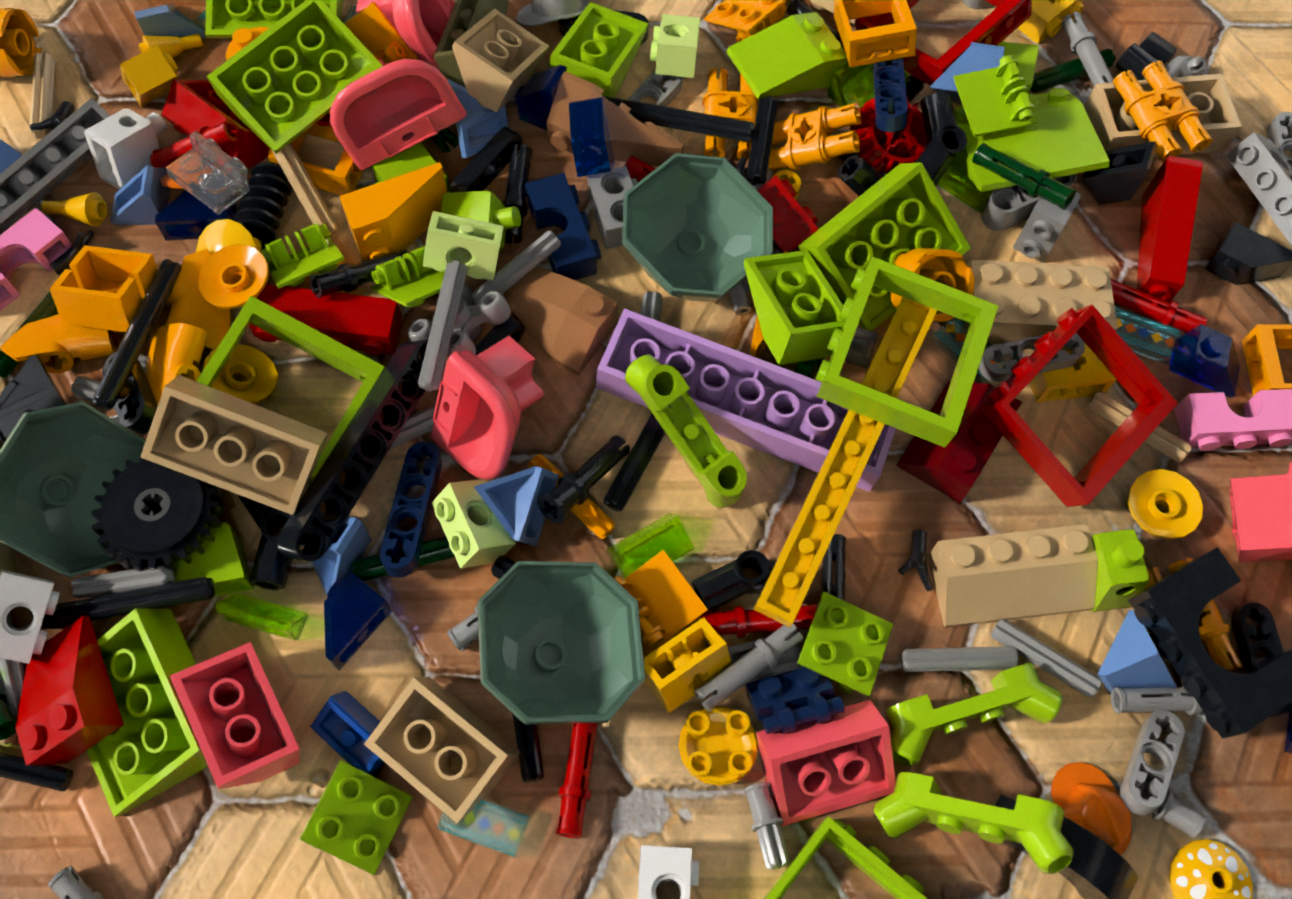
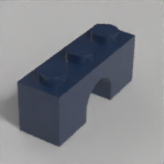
[525,173,601,280]

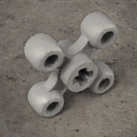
[407,283,511,358]

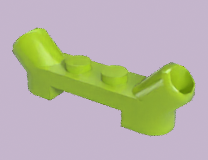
[625,354,747,508]
[886,663,1063,766]
[873,772,1073,874]

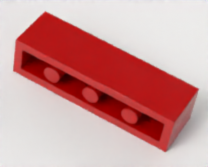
[249,284,402,355]

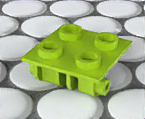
[953,55,1038,137]
[260,223,345,289]
[371,245,467,307]
[797,592,894,697]
[299,760,413,875]

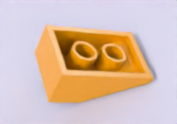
[339,162,448,262]

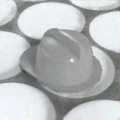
[517,0,590,26]

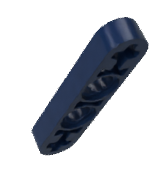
[873,58,907,132]
[380,442,442,578]

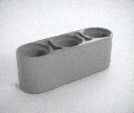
[982,174,1076,231]

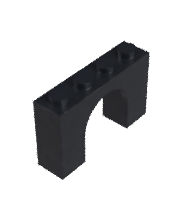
[1128,547,1292,739]

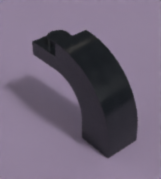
[995,795,1139,899]

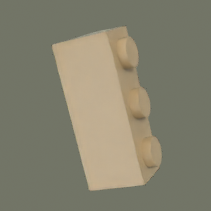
[452,8,549,113]
[364,677,520,824]

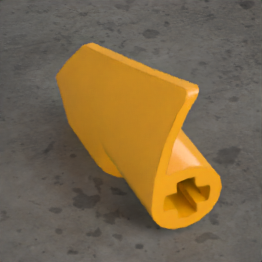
[165,249,231,350]
[0,314,117,373]
[145,323,208,405]

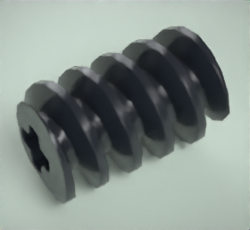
[234,162,293,242]

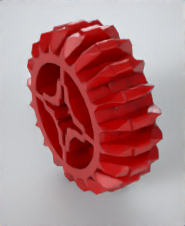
[849,95,928,173]

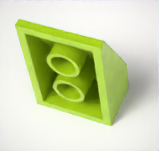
[548,2,648,98]
[726,12,848,99]
[743,250,845,365]

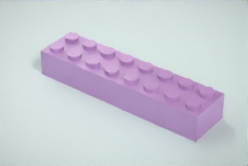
[596,308,896,492]

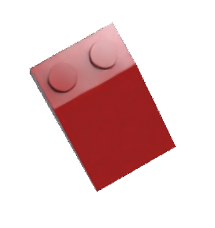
[15,616,124,766]

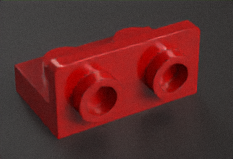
[757,175,818,253]

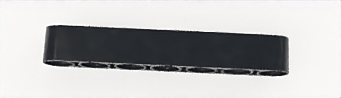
[277,339,428,561]

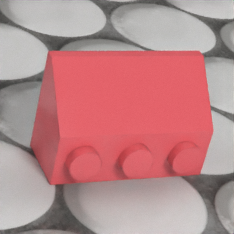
[170,642,300,789]
[756,700,896,826]

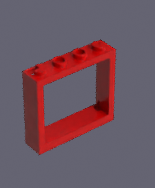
[855,0,1032,86]
[980,304,1178,507]

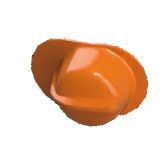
[1051,762,1132,855]

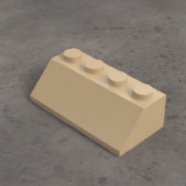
[140,375,329,515]
[928,524,1098,628]

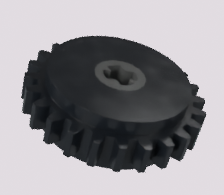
[91,458,224,572]

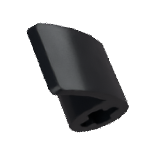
[1115,32,1177,80]

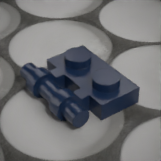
[745,667,845,734]

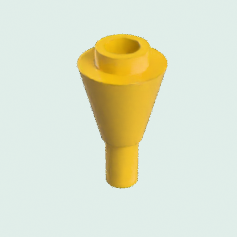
[138,33,203,58]
[41,192,108,227]

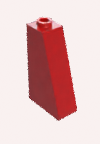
[1137,155,1203,302]

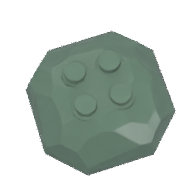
[622,153,773,302]
[0,401,146,577]
[477,561,645,724]

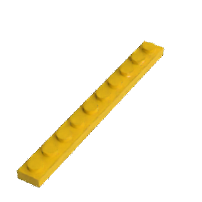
[754,297,937,628]

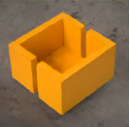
[49,245,158,332]

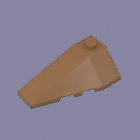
[547,71,684,166]
[484,253,618,375]

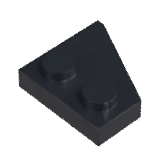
[0,354,67,449]

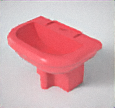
[356,0,455,72]
[330,59,467,170]
[431,336,544,480]
[1229,461,1292,563]

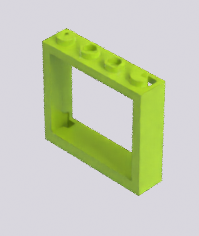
[815,256,999,448]
[196,295,385,487]
[763,816,927,899]

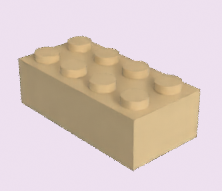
[1084,74,1242,157]
[962,259,1118,343]

